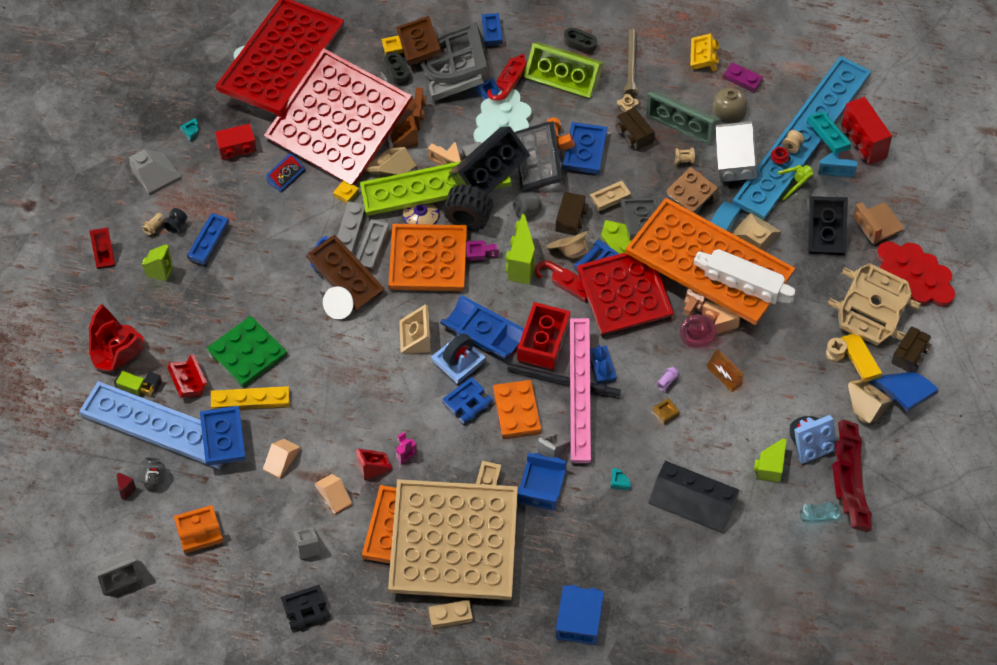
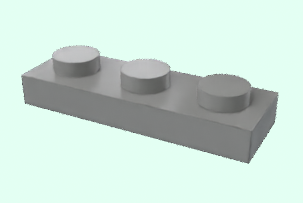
[356,219,389,272]

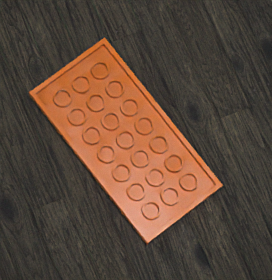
[625,198,795,325]

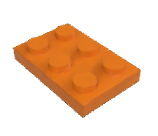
[493,380,541,439]

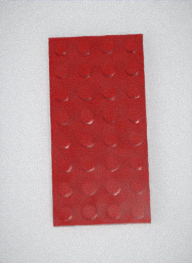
[215,0,344,116]

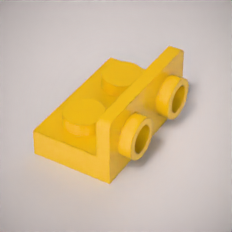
[690,33,719,71]

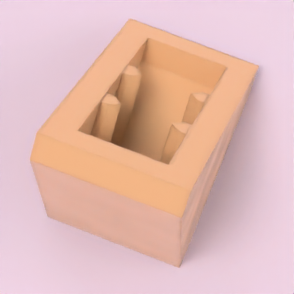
[263,439,301,479]
[315,474,352,515]

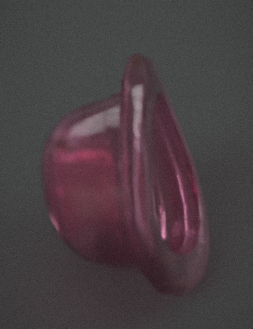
[679,314,717,348]

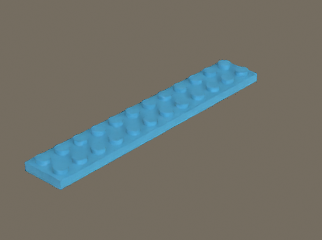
[732,56,871,220]

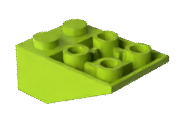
[505,214,535,285]

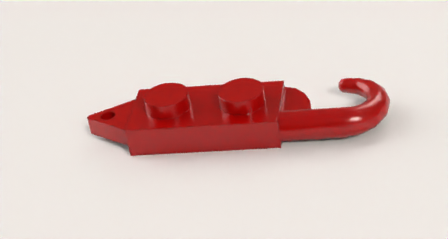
[487,54,527,101]
[535,261,588,303]

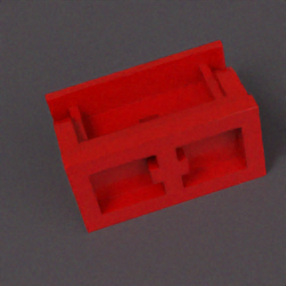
[215,123,257,159]

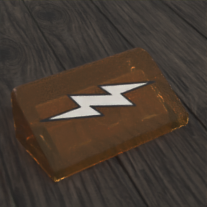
[706,349,744,392]

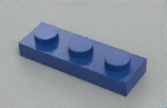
[187,213,229,265]

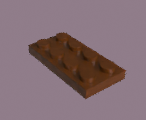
[306,234,385,312]

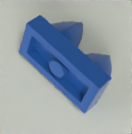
[590,345,616,384]

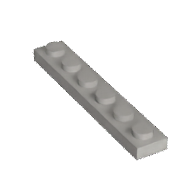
[320,201,365,296]

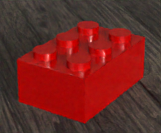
[841,96,892,165]
[517,302,571,370]

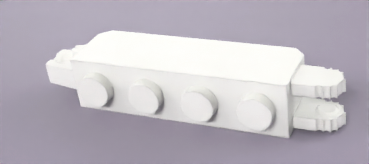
[693,249,795,304]

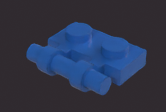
[442,377,493,424]

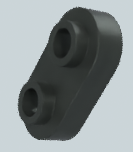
[564,27,597,52]
[384,52,409,83]

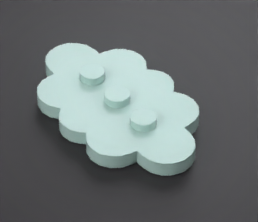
[474,89,531,144]

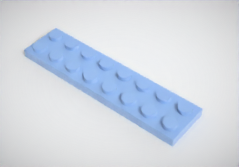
[79,381,223,469]

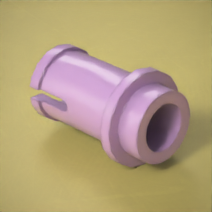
[656,367,680,392]

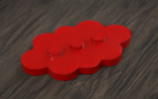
[877,241,955,307]

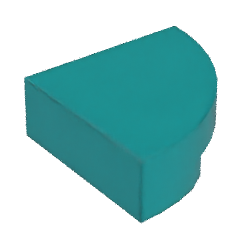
[180,118,199,142]
[610,468,631,490]

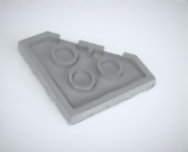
[428,46,484,101]

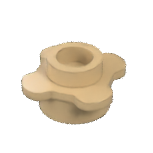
[617,94,639,112]

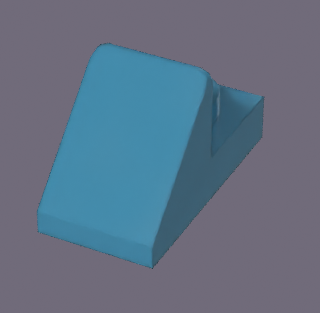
[818,152,857,177]

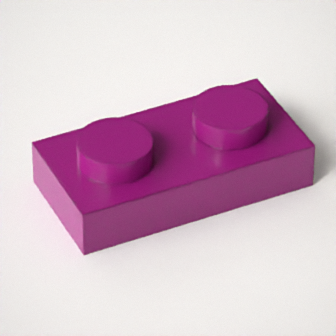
[723,62,763,93]

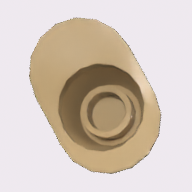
[546,231,589,259]

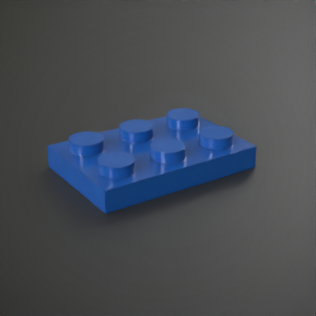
[563,122,607,174]
[200,406,246,466]

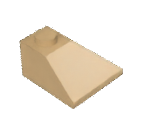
[364,147,416,176]
[732,213,781,251]
[848,379,893,423]

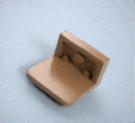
[667,167,719,213]
[853,202,904,244]

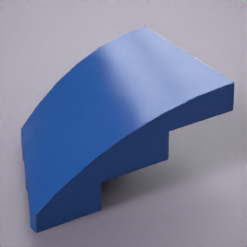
[870,372,939,412]

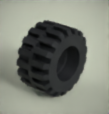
[442,184,493,231]

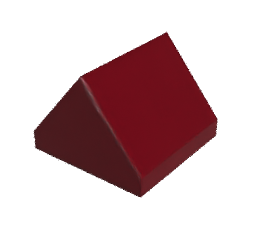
[116,473,136,500]

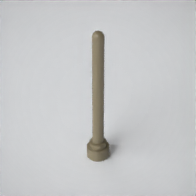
[624,29,638,98]

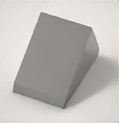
[538,432,571,458]
[293,527,320,559]

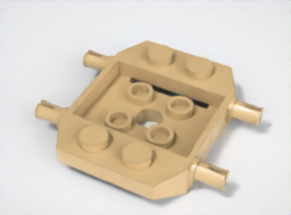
[827,263,921,346]

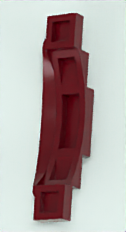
[832,419,872,533]

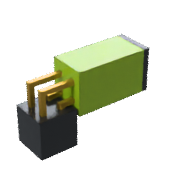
[114,370,162,396]

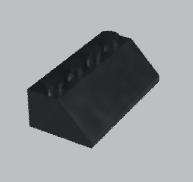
[449,126,531,194]
[648,460,740,533]

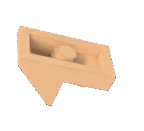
[428,142,460,165]
[701,301,741,335]

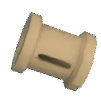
[675,147,695,165]

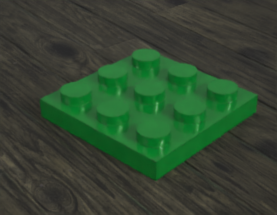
[206,316,288,388]

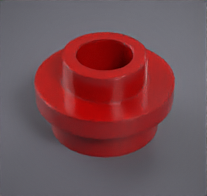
[771,147,789,164]

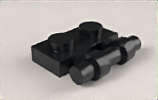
[280,584,331,630]

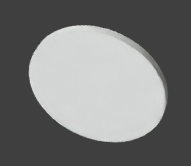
[323,286,354,319]

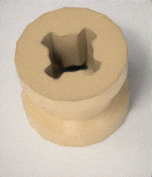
[782,130,805,153]
[826,338,847,362]

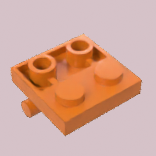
[173,505,223,554]

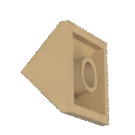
[399,304,431,354]

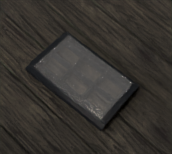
[515,121,564,192]

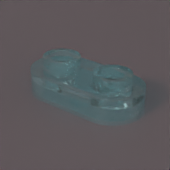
[799,502,840,522]

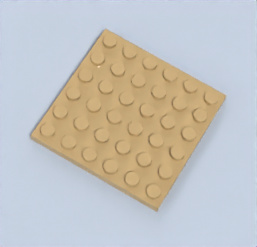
[388,479,518,600]

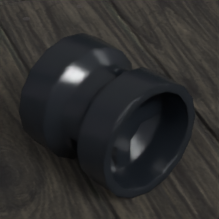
[163,208,188,234]

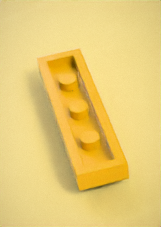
[211,386,290,410]

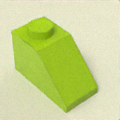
[142,244,173,281]
[754,439,787,483]

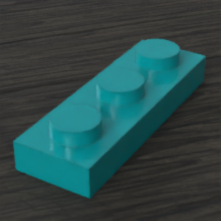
[807,111,852,154]

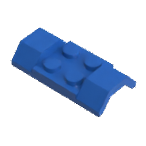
[440,295,524,359]

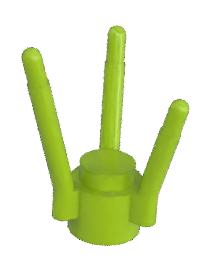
[778,164,814,201]

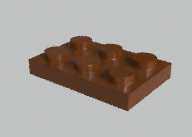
[396,16,442,65]

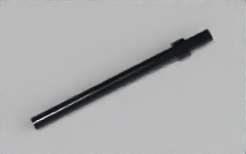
[507,363,621,397]

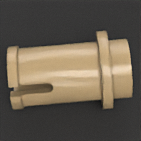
[142,213,165,235]

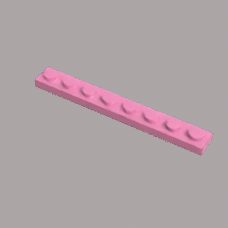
[570,318,591,463]

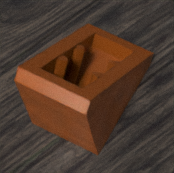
[387,115,418,148]

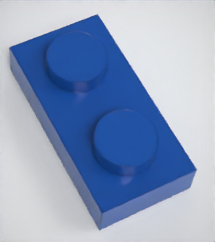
[481,13,502,46]

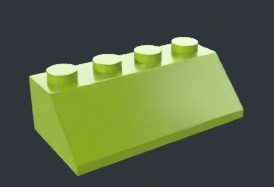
[524,42,604,98]

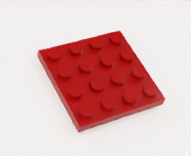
[577,253,674,336]

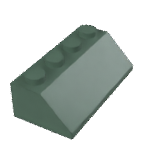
[646,91,721,145]

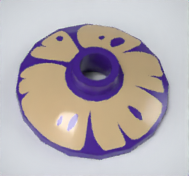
[403,202,439,225]

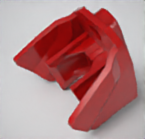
[89,304,145,372]

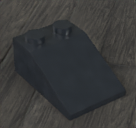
[808,196,848,253]

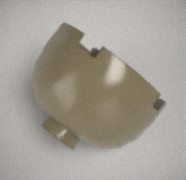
[712,87,748,124]

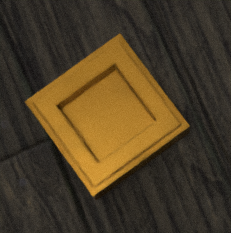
[652,398,680,424]

